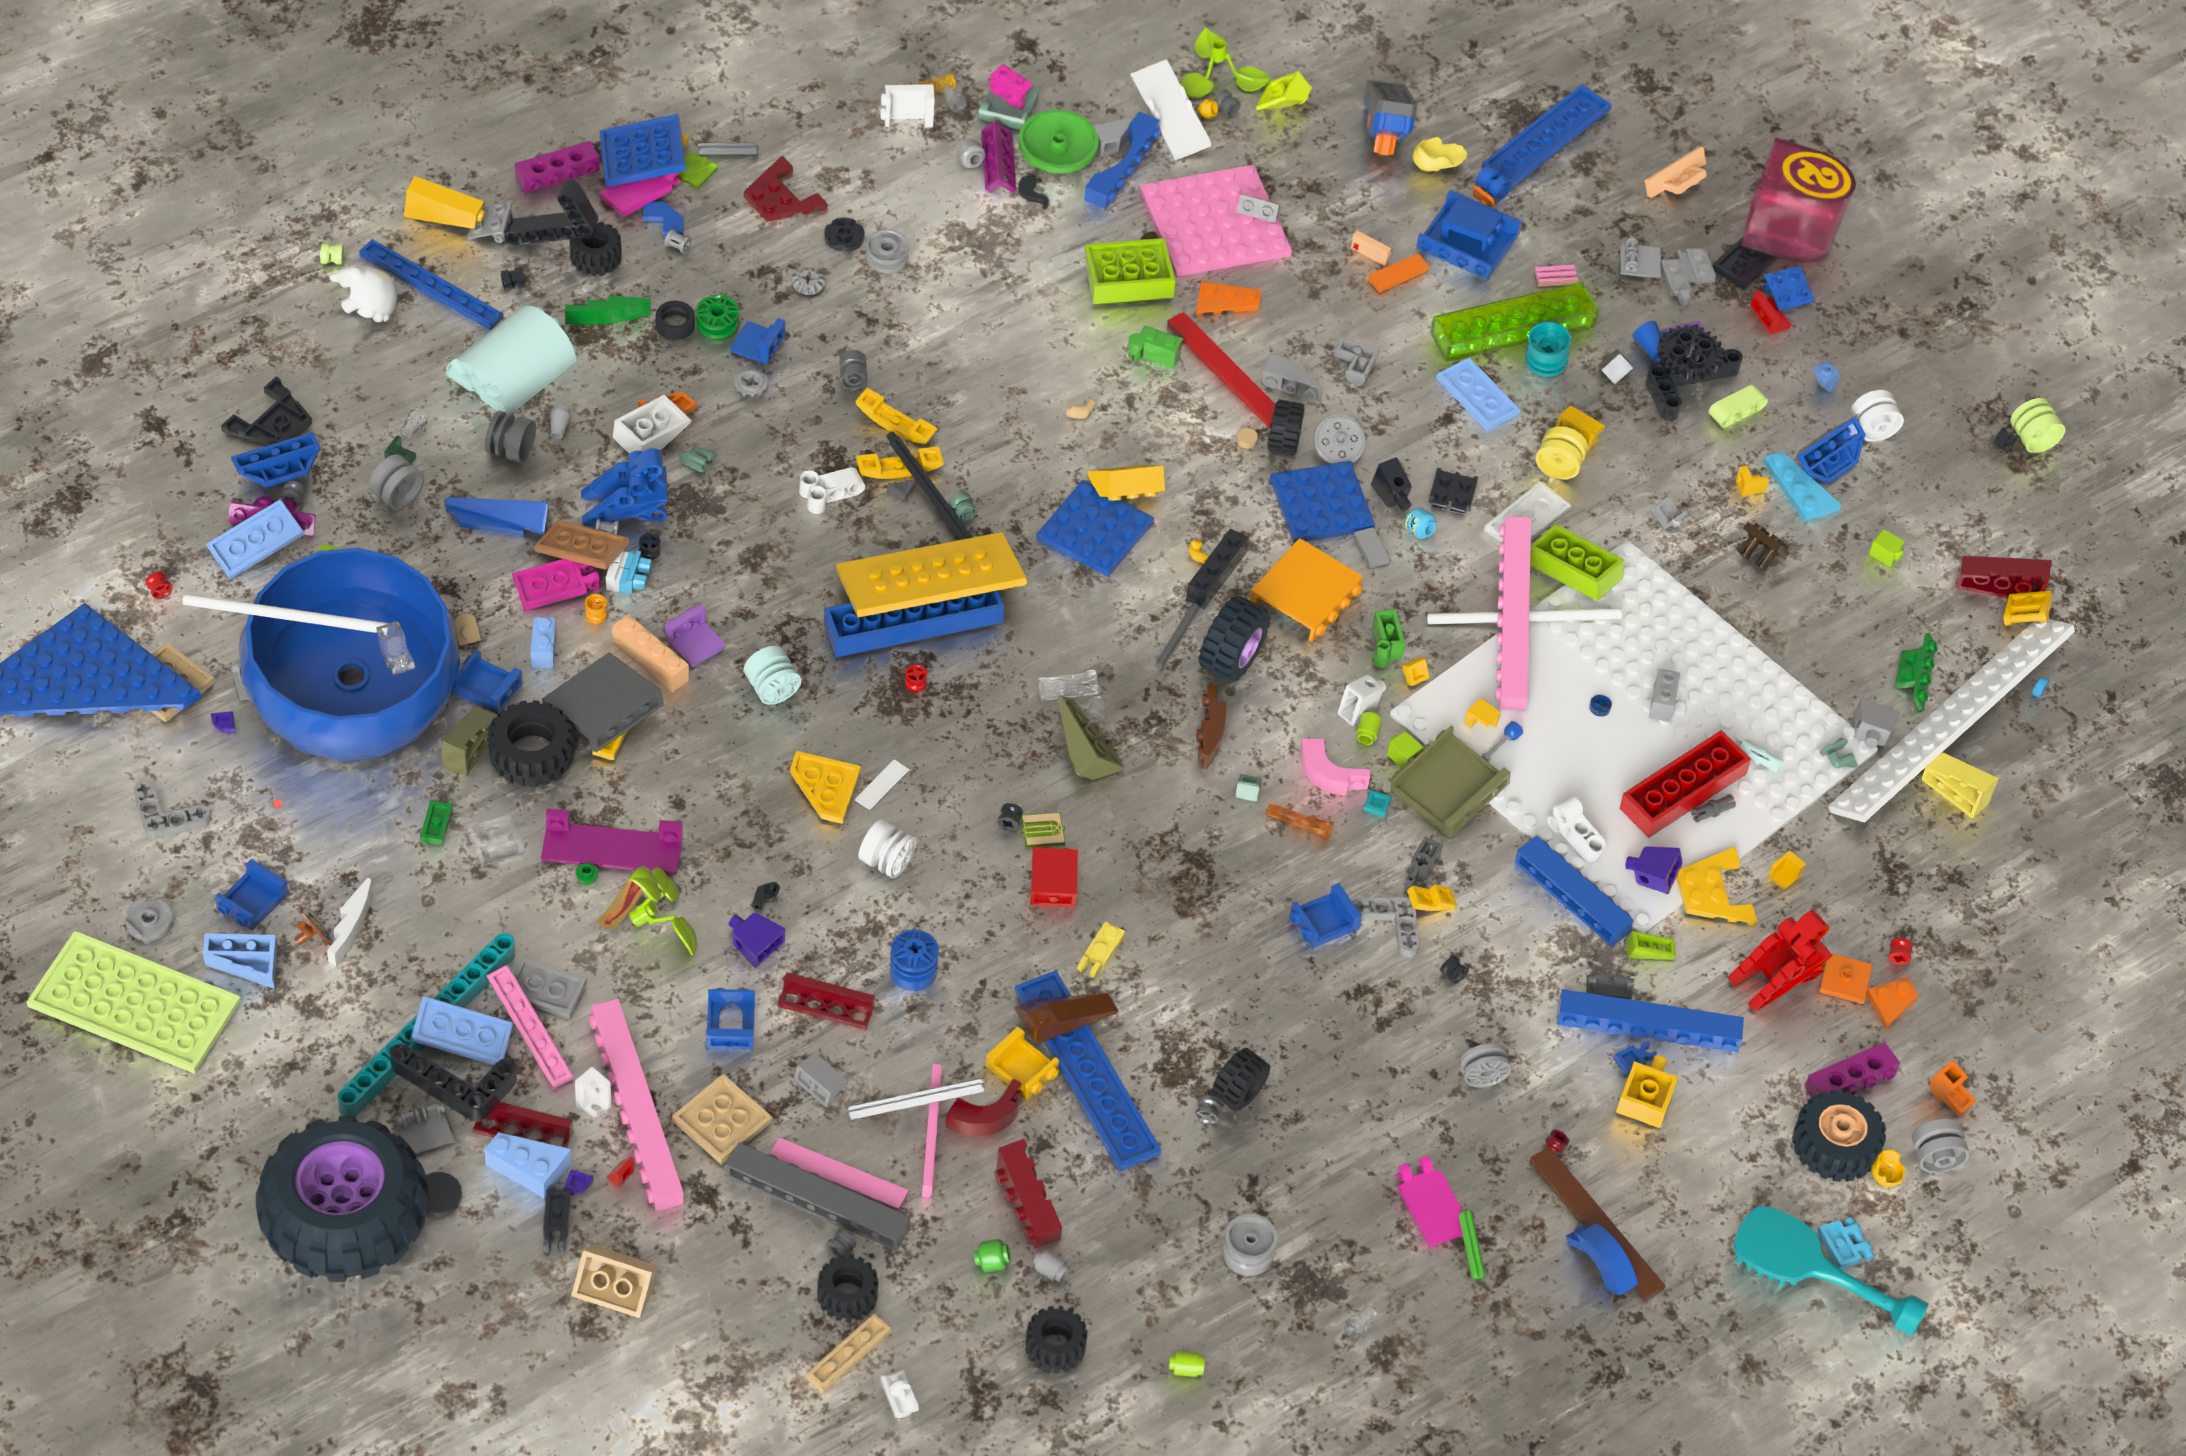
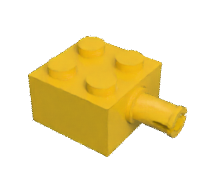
[1616,1055,1678,1128]

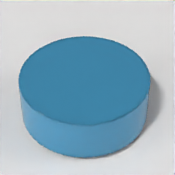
[2032,676,2050,699]

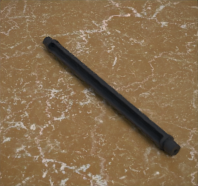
[886,431,973,540]

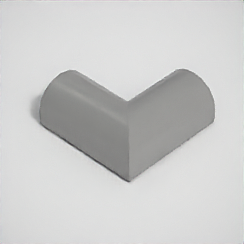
[1334,337,1380,386]

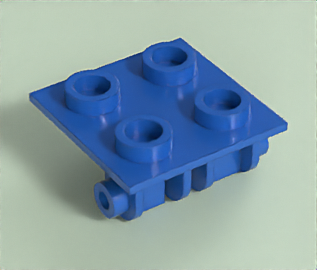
[1763,266,1815,312]

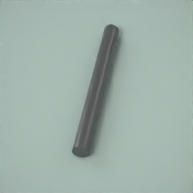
[1155,603,1199,669]

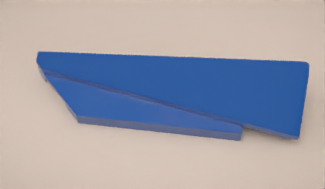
[445,497,549,537]

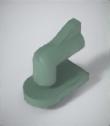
[679,446,717,473]
[1820,737,1858,768]

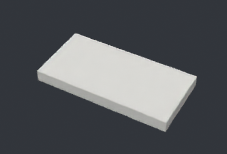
[1484,481,1571,542]

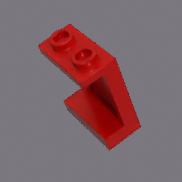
[1030,847,1078,907]

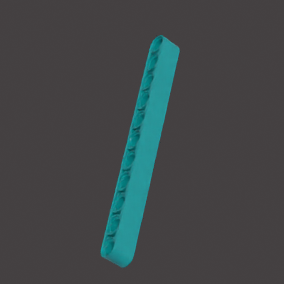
[337,933,515,1117]

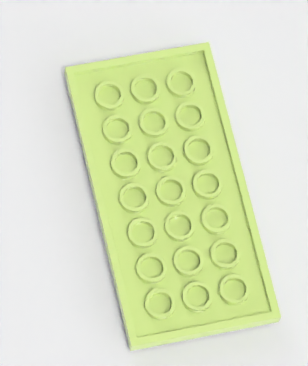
[27,931,241,1074]

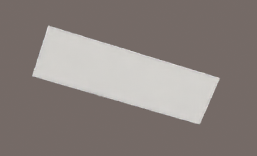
[854,760,910,810]

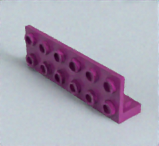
[541,808,683,874]

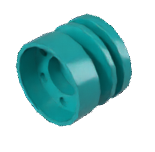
[1525,322,1571,377]

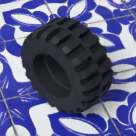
[488,700,575,787]

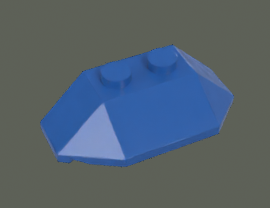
[1797,416,1866,484]
[231,432,320,487]

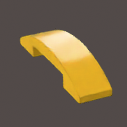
[855,388,938,444]
[856,446,944,479]

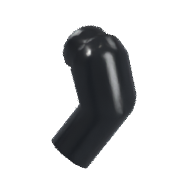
[751,882,780,910]

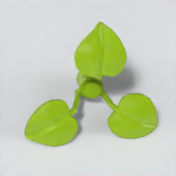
[1180,28,1271,98]
[629,866,697,956]

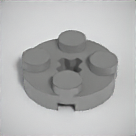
[125,898,173,944]

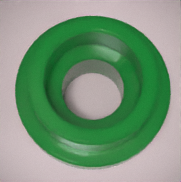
[575,863,598,885]

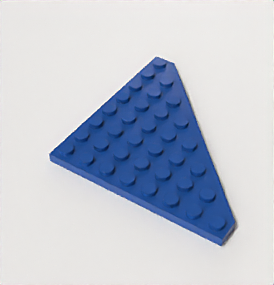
[0,603,201,718]

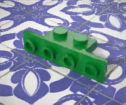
[1895,633,1938,710]

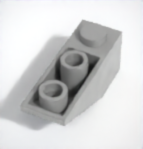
[1261,353,1323,402]

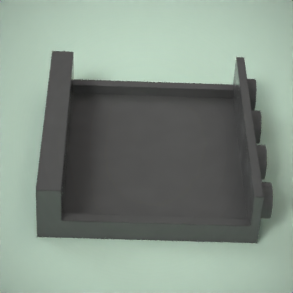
[542,652,664,753]

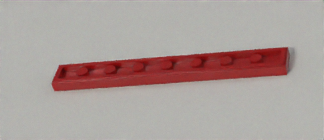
[1167,311,1275,429]

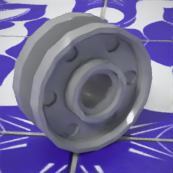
[865,229,909,274]
[1459,1043,1512,1088]

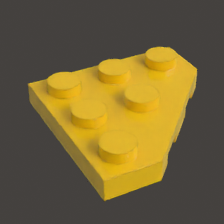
[790,751,861,824]

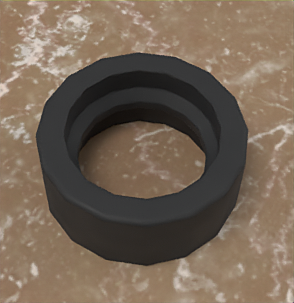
[655,300,695,340]

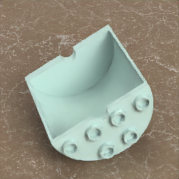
[446,305,577,414]

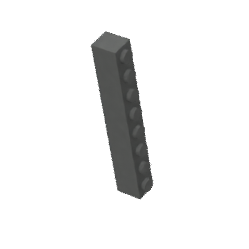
[726,1142,910,1251]

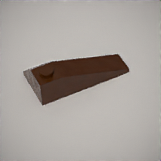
[1015,993,1118,1045]

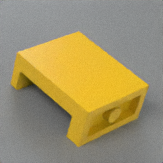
[986,1027,1059,1100]

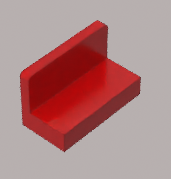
[1750,291,1791,334]

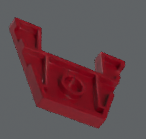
[744,156,828,222]

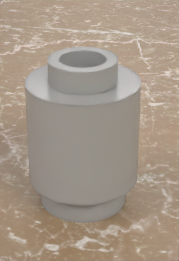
[1033,1249,1070,1283]

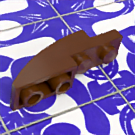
[1196,685,1226,769]

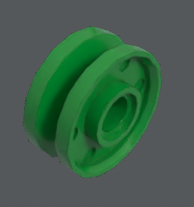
[696,294,740,339]

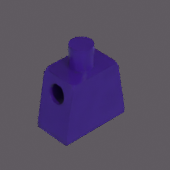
[1625,846,1683,894]
[728,913,785,968]

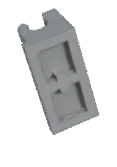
[794,1053,848,1108]

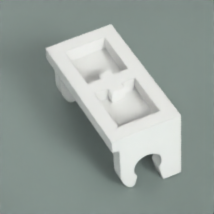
[575,1067,611,1117]

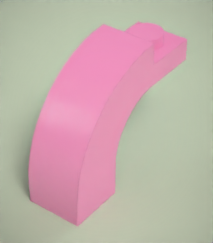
[1300,738,1370,796]

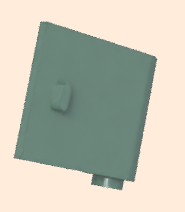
[978,85,1040,130]

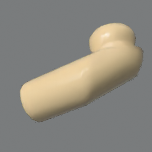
[1066,399,1096,419]

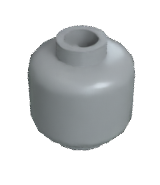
[956,138,985,168]

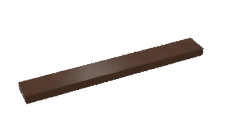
[1530,1147,1666,1301]

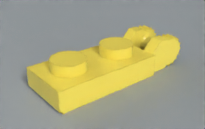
[1077,921,1126,979]

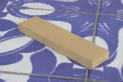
[805,1313,892,1393]

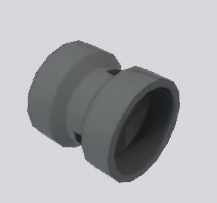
[1214,89,1241,117]

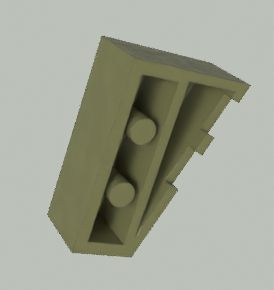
[441,706,498,777]

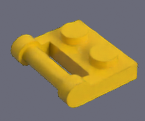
[2004,591,2053,626]

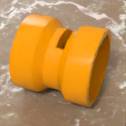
[585,594,607,624]

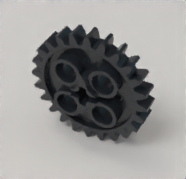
[1657,324,1724,381]

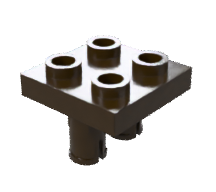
[1738,522,1789,571]

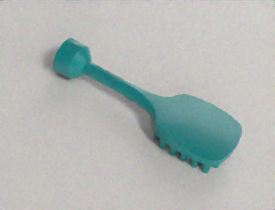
[1733,1206,1929,1337]

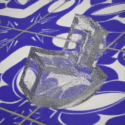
[376,621,415,675]

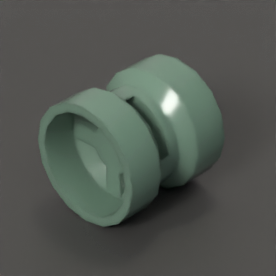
[949,492,977,522]

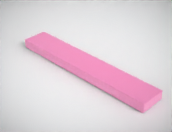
[487,965,574,1090]
[922,1064,942,1198]
[770,1137,908,1210]

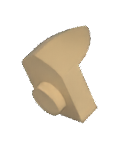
[454,613,481,646]

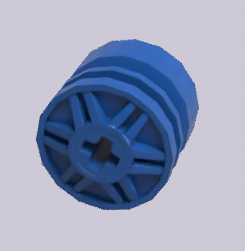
[889,929,939,991]

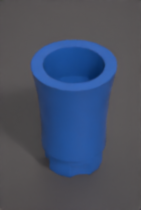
[1632,321,1663,363]

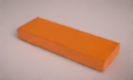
[1368,253,1430,293]

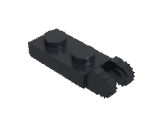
[543,1189,571,1253]

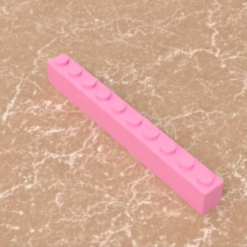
[1496,516,1531,710]
[588,999,683,1211]

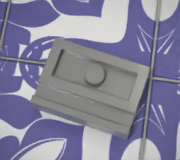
[1676,247,1716,284]

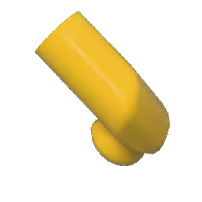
[1188,539,1209,564]

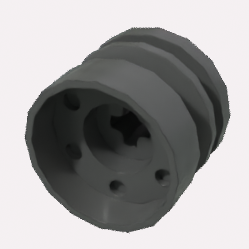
[485,410,536,463]

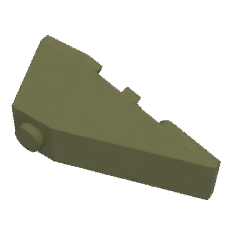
[1057,695,1124,780]

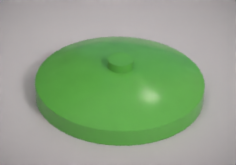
[1018,110,1099,173]

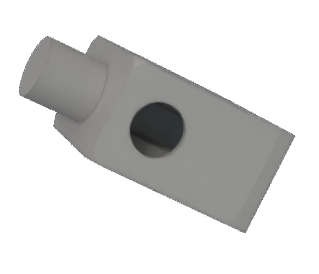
[1854,698,1900,748]

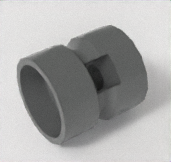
[839,350,867,390]

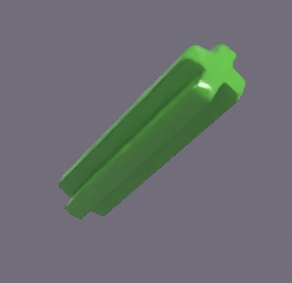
[1459,1211,1485,1280]

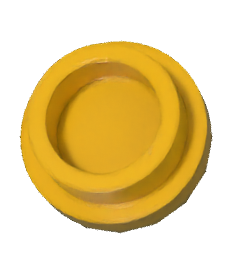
[1197,99,1218,119]

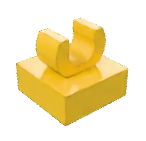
[1402,657,1429,686]

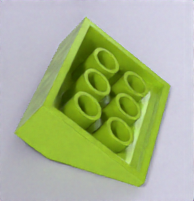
[1084,238,1176,304]

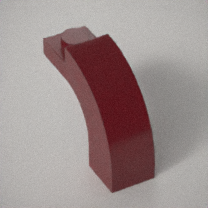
[945,1079,1023,1136]

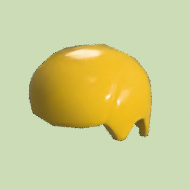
[1870,1149,1906,1188]

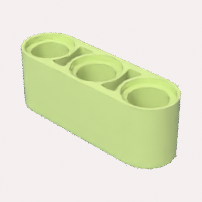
[1709,385,1768,428]

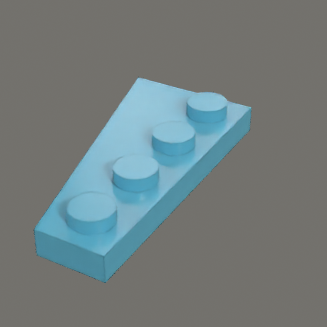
[1763,451,1841,522]

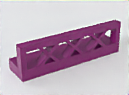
[981,121,1016,193]

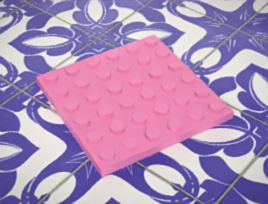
[1139,164,1292,277]

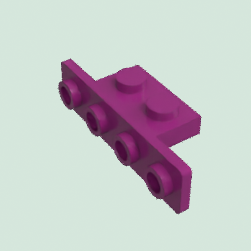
[229,496,316,536]

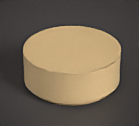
[1236,428,1258,449]

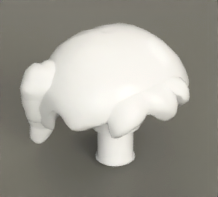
[330,266,397,323]

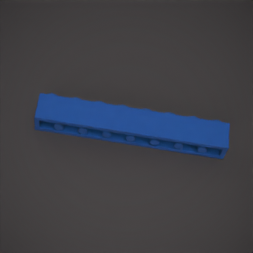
[1556,989,1744,1052]

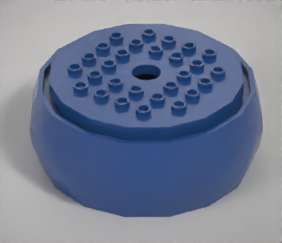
[239,548,460,761]

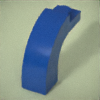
[1566,1223,1638,1296]

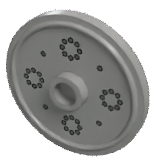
[1313,414,1365,464]

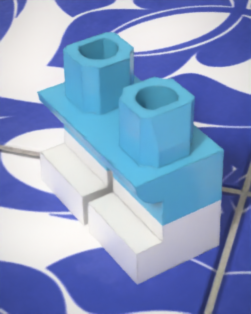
[606,550,652,594]

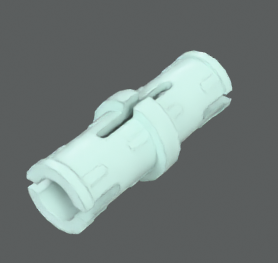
[1740,740,1784,773]

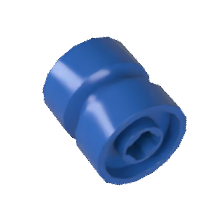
[1475,164,1513,201]

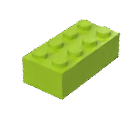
[1530,524,1624,601]

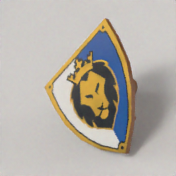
[294,907,334,946]

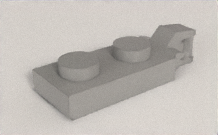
[1661,258,1692,306]

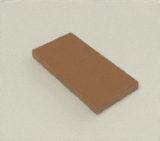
[534,520,630,570]

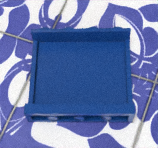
[1416,190,1522,280]

